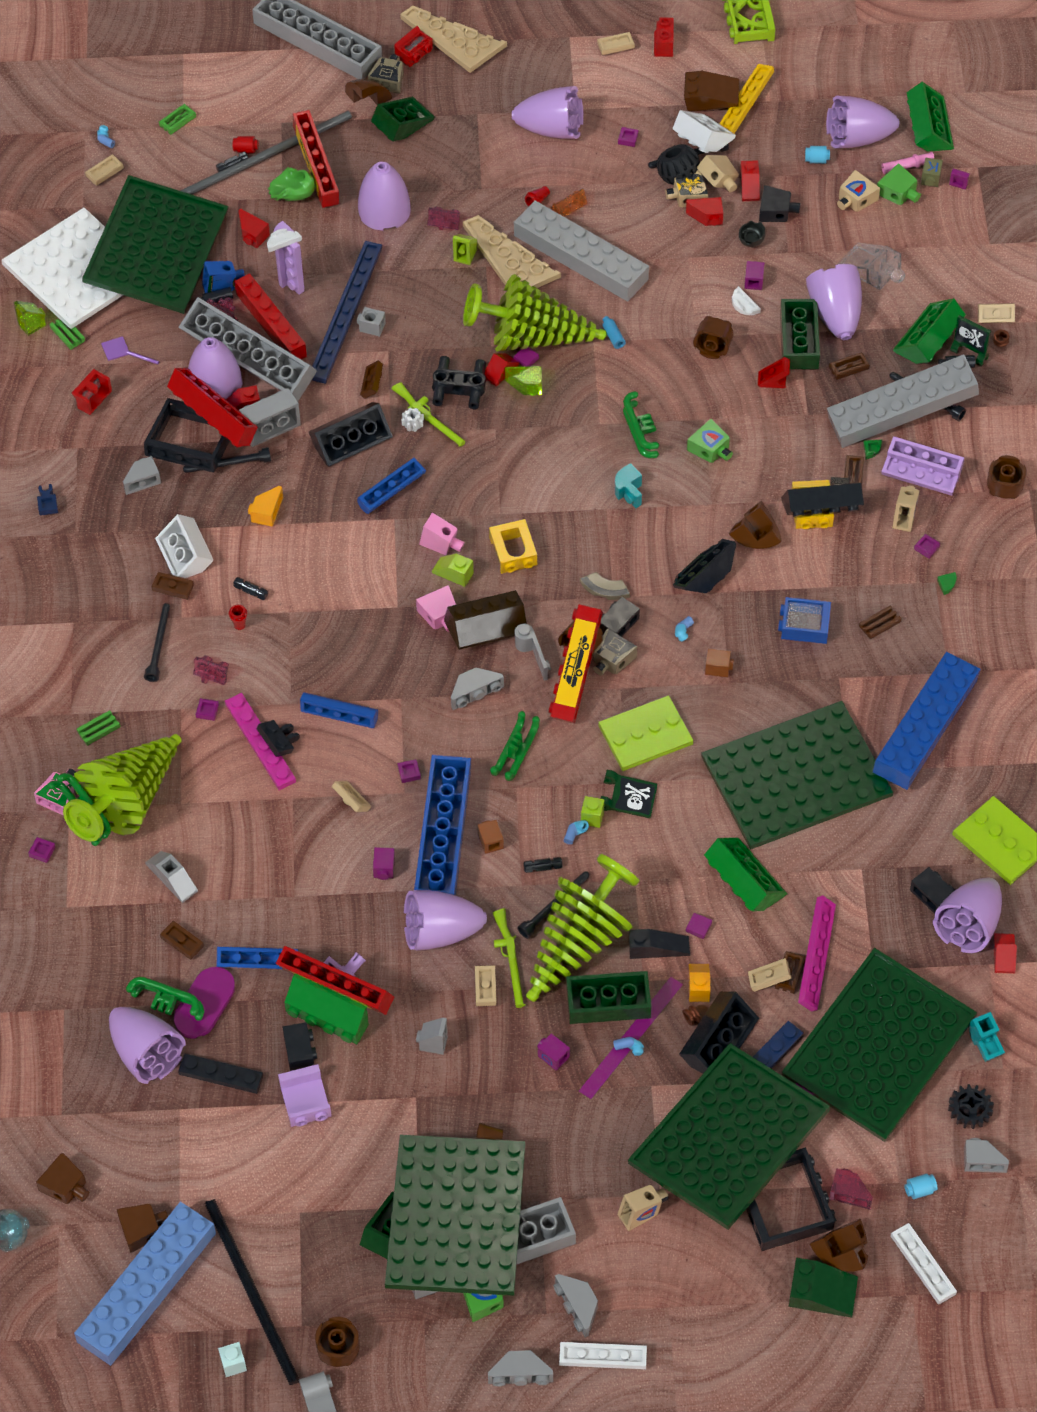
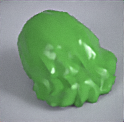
[268,167,316,201]

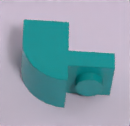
[615,463,642,508]
[969,1012,1005,1062]

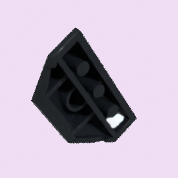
[673,539,736,594]

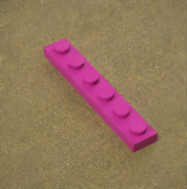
[225,693,296,790]
[798,895,836,1012]

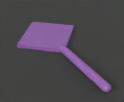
[101,336,159,364]

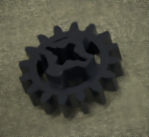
[948,1084,994,1129]

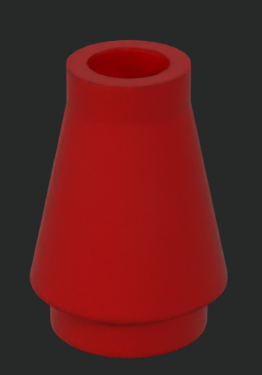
[525,186,550,206]
[228,604,247,630]

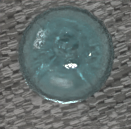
[0,1208,30,1253]

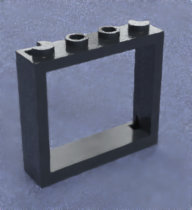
[144,398,230,473]
[746,1147,837,1251]

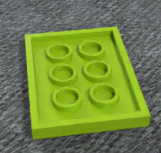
[598,695,693,771]
[952,796,1037,885]

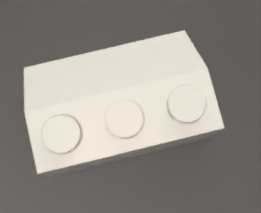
[673,110,736,153]
[155,514,214,578]

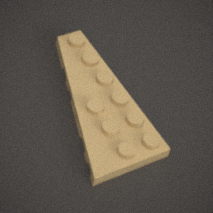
[400,6,507,73]
[463,215,561,288]

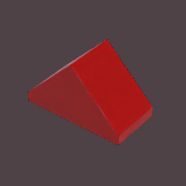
[484,353,520,387]

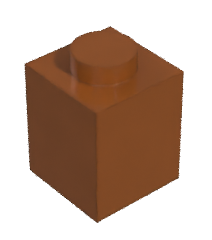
[705,648,734,677]
[477,820,504,854]

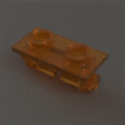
[551,188,588,217]

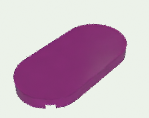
[174,967,235,1039]

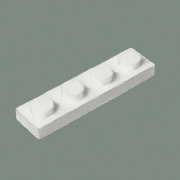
[891,1223,957,1305]
[559,1342,647,1369]

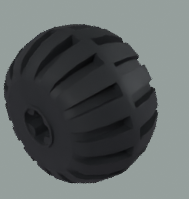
[657,144,700,185]

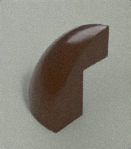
[345,79,392,105]
[729,501,782,549]
[810,1219,868,1272]

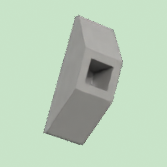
[451,668,504,710]
[145,851,198,903]
[553,1274,598,1337]
[488,1350,553,1387]

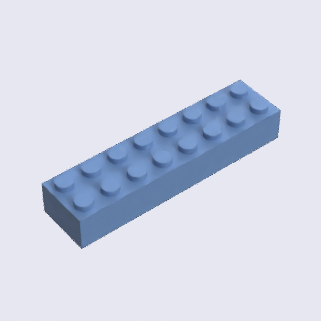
[74,1201,216,1366]

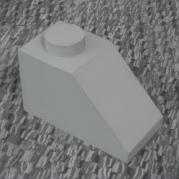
[123,456,161,495]
[416,1018,448,1055]
[964,1138,1009,1173]

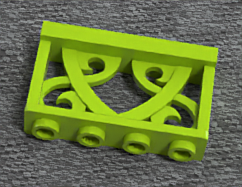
[722,0,775,44]

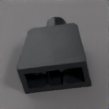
[759,185,801,222]

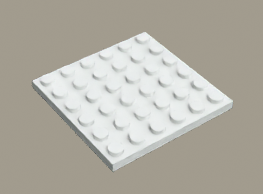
[2,208,123,329]

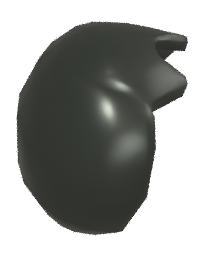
[739,220,765,247]

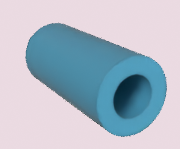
[602,316,626,349]

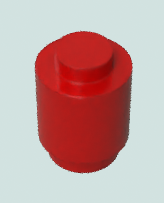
[233,136,259,154]

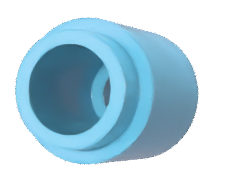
[805,146,830,164]
[904,1174,938,1199]

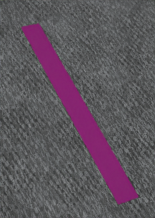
[579,977,683,1099]

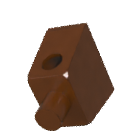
[36,1153,90,1204]
[116,1204,168,1253]

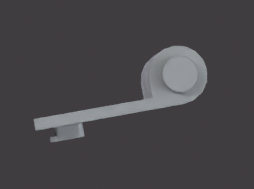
[515,624,551,681]
[299,1371,336,1412]

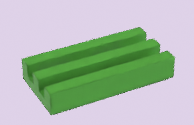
[159,104,196,135]
[50,319,85,350]
[77,710,120,746]

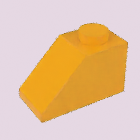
[248,486,283,527]
[688,964,710,1002]

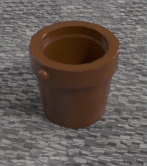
[476,1123,503,1140]

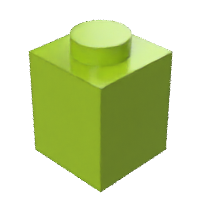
[581,796,604,828]

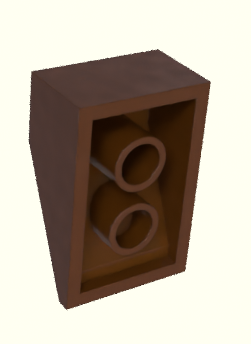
[684,70,740,112]

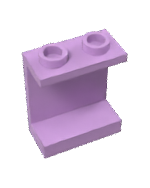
[278,1064,331,1127]

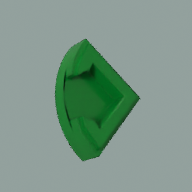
[863,439,882,459]
[937,572,957,595]

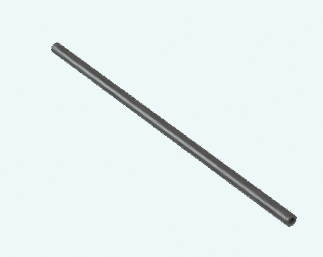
[180,111,352,195]

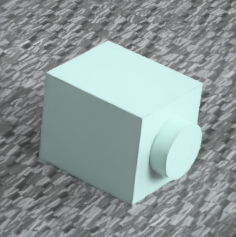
[218,1342,247,1377]

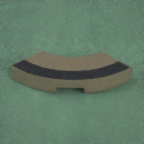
[580,572,630,600]

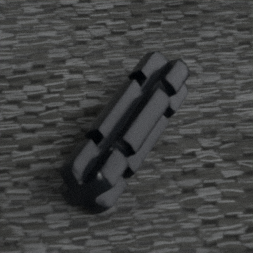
[216,152,248,172]
[233,577,268,600]
[523,857,563,873]

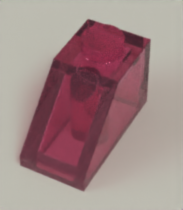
[829,1168,873,1210]

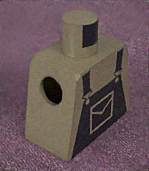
[368,54,404,94]
[593,629,637,676]

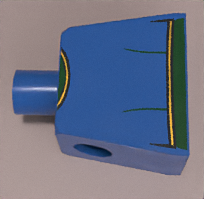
[202,261,245,293]

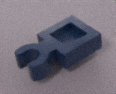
[37,484,58,516]

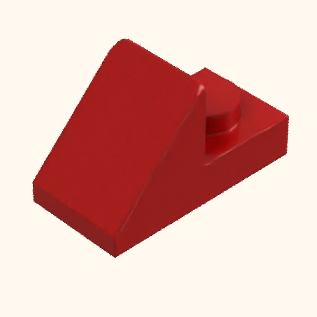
[758,357,790,388]
[993,933,1017,974]

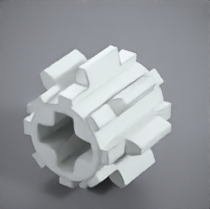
[401,408,424,432]

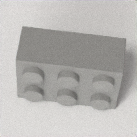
[239,388,301,447]

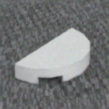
[267,228,302,252]
[732,286,761,315]

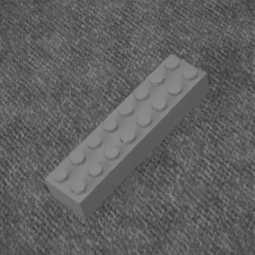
[252,0,382,79]
[514,201,649,302]
[179,297,317,402]
[827,354,979,448]
[412,1197,576,1299]

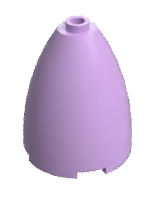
[512,86,583,139]
[826,96,899,148]
[358,162,411,231]
[806,264,862,340]
[188,337,243,400]
[933,877,1002,953]
[404,890,487,951]
[109,1007,186,1084]

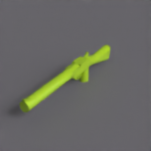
[391,382,465,447]
[493,908,526,1008]

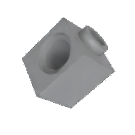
[357,307,386,337]

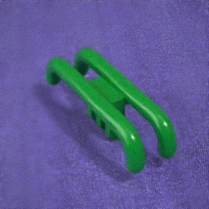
[623,391,659,458]
[490,711,540,781]
[48,773,111,846]
[126,976,204,1021]

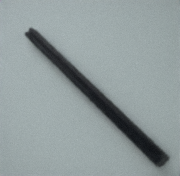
[205,1199,299,1385]

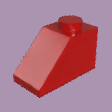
[740,160,760,201]
[686,197,724,226]
[238,208,270,248]
[226,385,260,411]

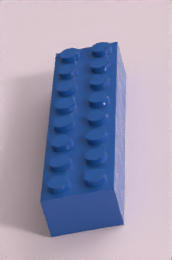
[873,652,980,790]
[414,755,471,896]

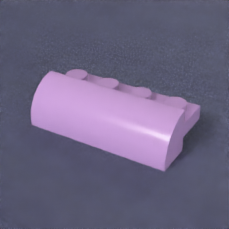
[274,221,305,295]
[881,436,964,496]

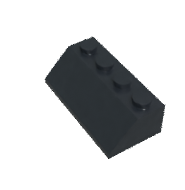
[308,402,393,467]
[781,483,864,518]
[679,991,759,1074]

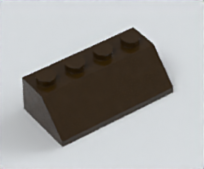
[444,590,527,650]

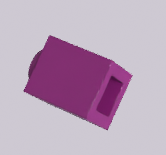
[744,261,765,290]
[373,847,395,880]
[537,1033,570,1071]

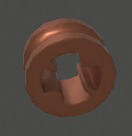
[993,329,1010,347]
[682,1005,701,1026]

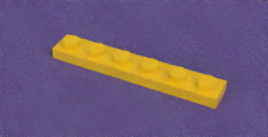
[719,64,775,134]

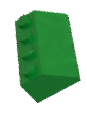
[906,81,954,152]
[893,298,966,364]
[704,838,788,912]
[284,974,369,1045]

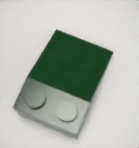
[371,96,435,142]
[359,1192,394,1259]
[788,1257,858,1318]

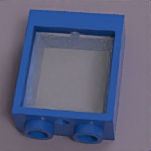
[778,597,831,644]

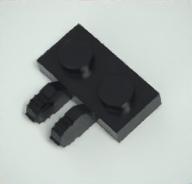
[256,720,300,757]

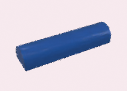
[357,458,426,514]
[300,692,378,728]
[216,946,299,969]

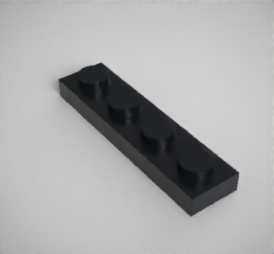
[178,1053,263,1094]

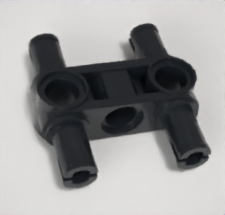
[432,356,486,410]

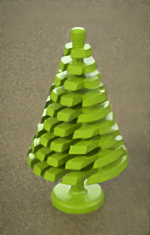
[463,274,606,352]
[63,734,182,842]
[526,854,640,1002]

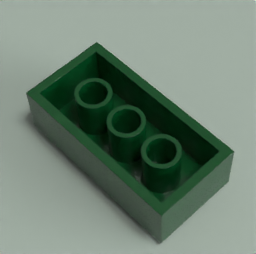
[780,299,820,369]
[566,971,651,1024]

